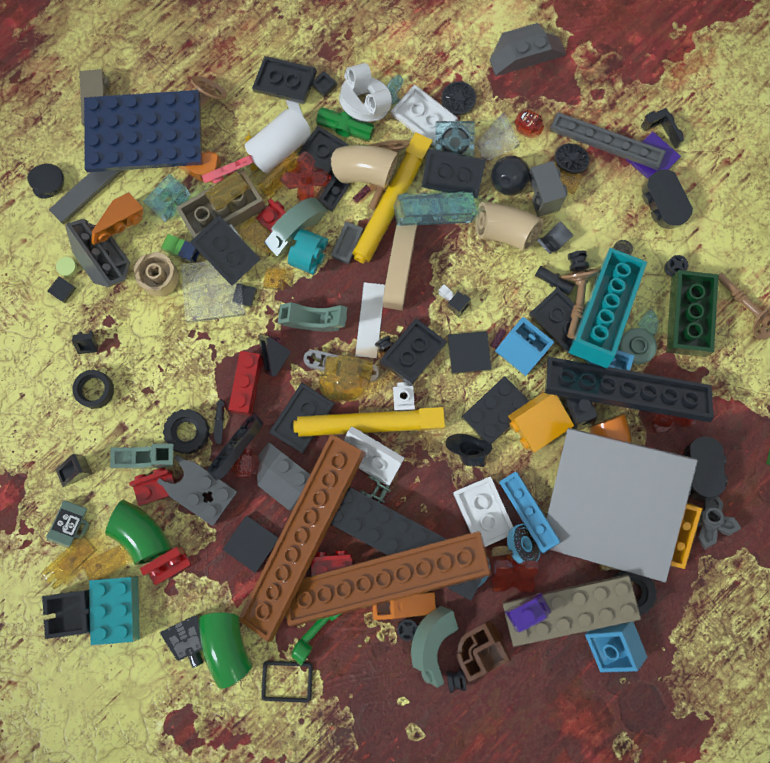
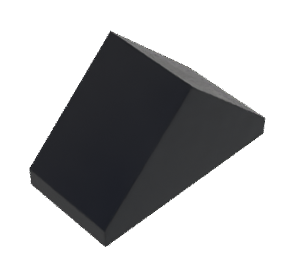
[258,334,291,376]
[55,454,92,487]

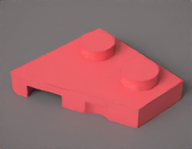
[202,155,254,184]

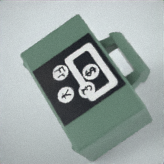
[46,500,90,549]

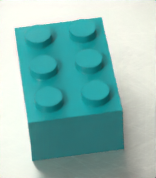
[89,576,140,645]

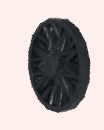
[441,81,476,115]
[554,143,590,174]

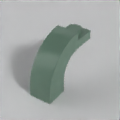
[264,197,328,256]
[278,302,347,332]
[110,444,173,469]
[411,606,458,688]

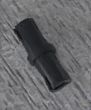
[535,266,575,295]

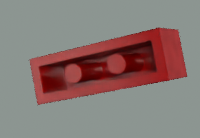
[228,351,263,416]

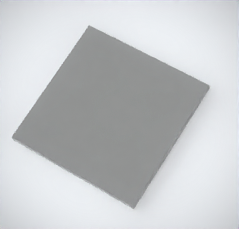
[547,428,697,582]

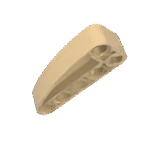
[383,217,418,311]

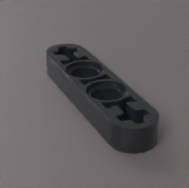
[207,414,263,480]

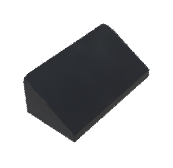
[315,172,351,212]

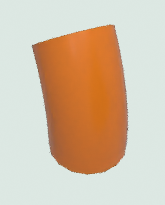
[588,414,632,443]

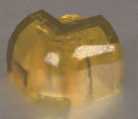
[319,355,373,402]

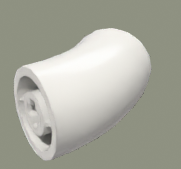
[245,109,311,173]

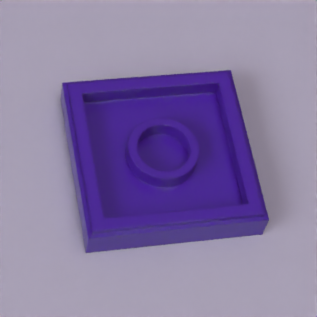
[625,131,681,178]

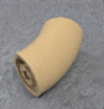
[331,145,399,188]
[476,202,544,252]

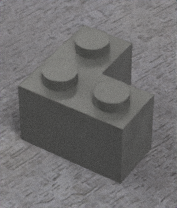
[529,161,568,217]

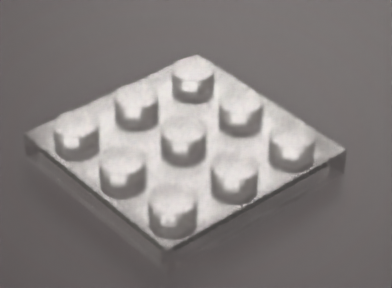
[181,261,246,323]

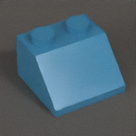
[585,621,647,672]

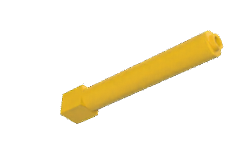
[352,132,433,264]
[293,407,445,437]

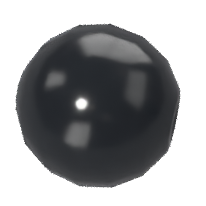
[491,155,531,196]

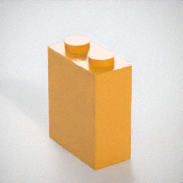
[508,391,574,453]

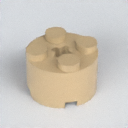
[134,252,180,297]

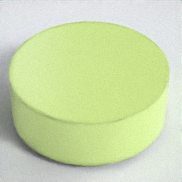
[56,257,78,277]

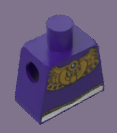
[505,592,551,632]

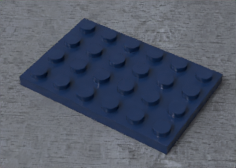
[84,90,202,172]

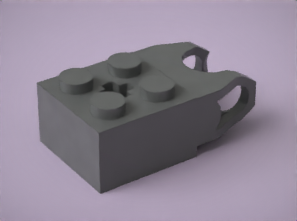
[157,455,238,526]

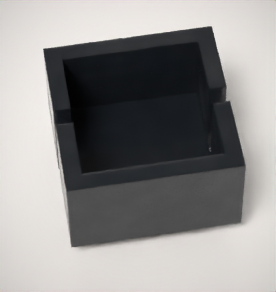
[42,590,90,639]

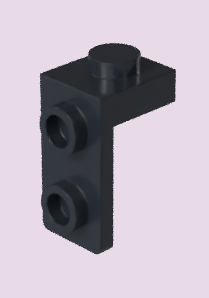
[641,108,684,149]

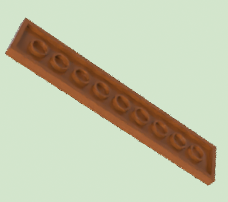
[240,434,366,642]
[286,531,491,627]

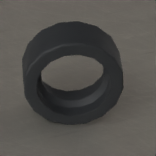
[72,370,114,409]

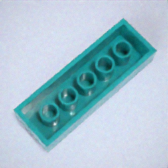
[569,248,647,368]

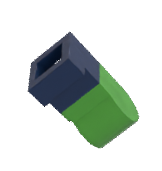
[161,234,200,266]

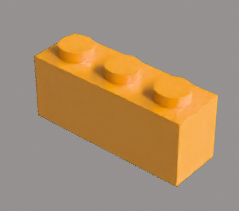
[670,503,702,569]

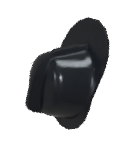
[445,434,492,467]

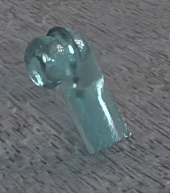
[387,75,404,104]

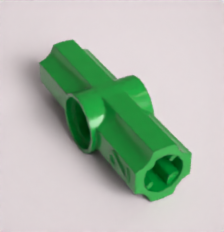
[316,107,375,142]

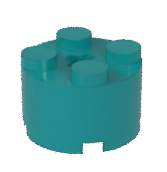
[288,229,329,275]

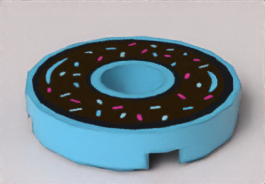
[507,524,541,566]

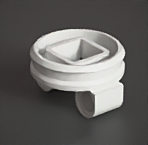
[339,63,392,122]

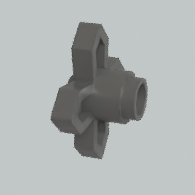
[697,496,741,549]

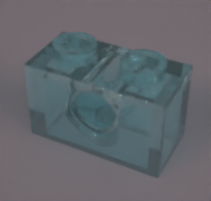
[143,174,190,222]

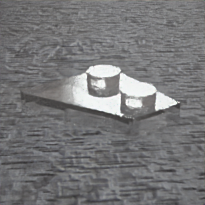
[477,113,520,160]

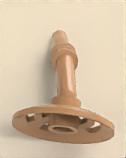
[191,76,227,107]
[368,140,410,210]
[560,269,600,339]
[718,272,770,340]

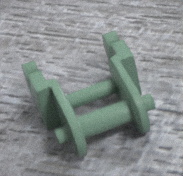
[360,475,391,503]

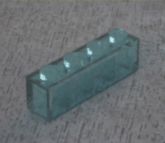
[394,192,477,226]

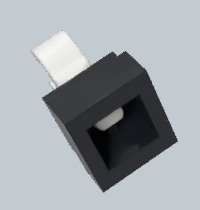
[438,285,471,317]

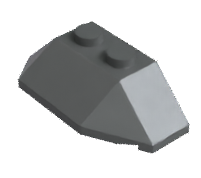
[489,23,566,77]
[65,218,130,287]
[256,442,310,511]

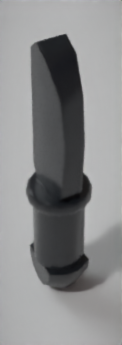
[214,399,226,445]

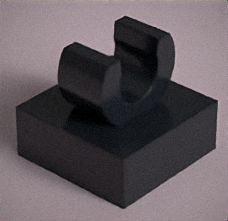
[72,331,99,354]

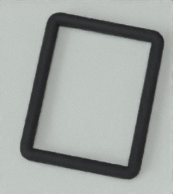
[261,661,313,703]

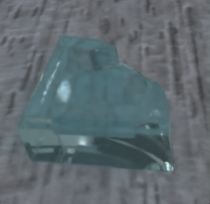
[637,309,658,336]

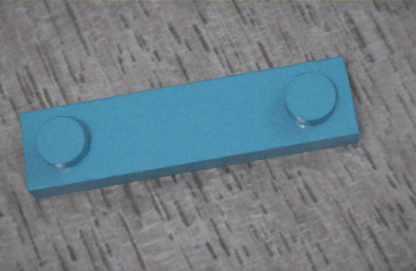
[499,471,561,553]

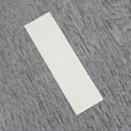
[355,283,385,358]

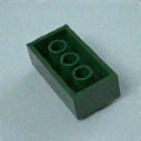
[666,270,719,357]

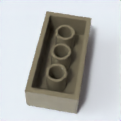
[175,169,266,238]

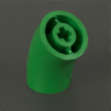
[105,499,172,566]
[199,613,253,689]

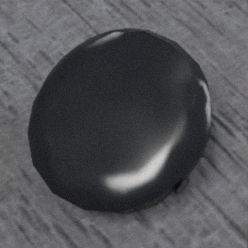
[27,163,64,199]

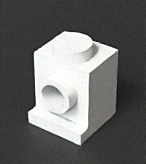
[393,382,415,411]

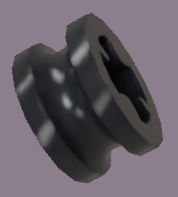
[375,336,394,353]

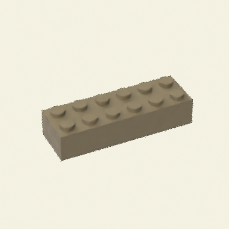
[503,574,641,647]

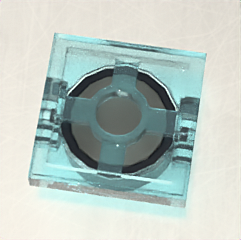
[435,121,476,157]

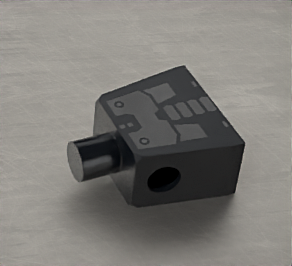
[560,397,597,430]
[160,613,204,668]

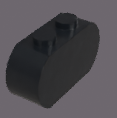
[642,169,693,229]
[684,437,728,501]

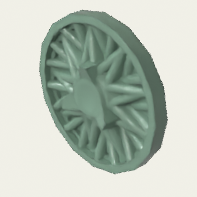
[619,328,657,365]

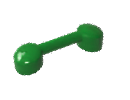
[291,614,341,666]

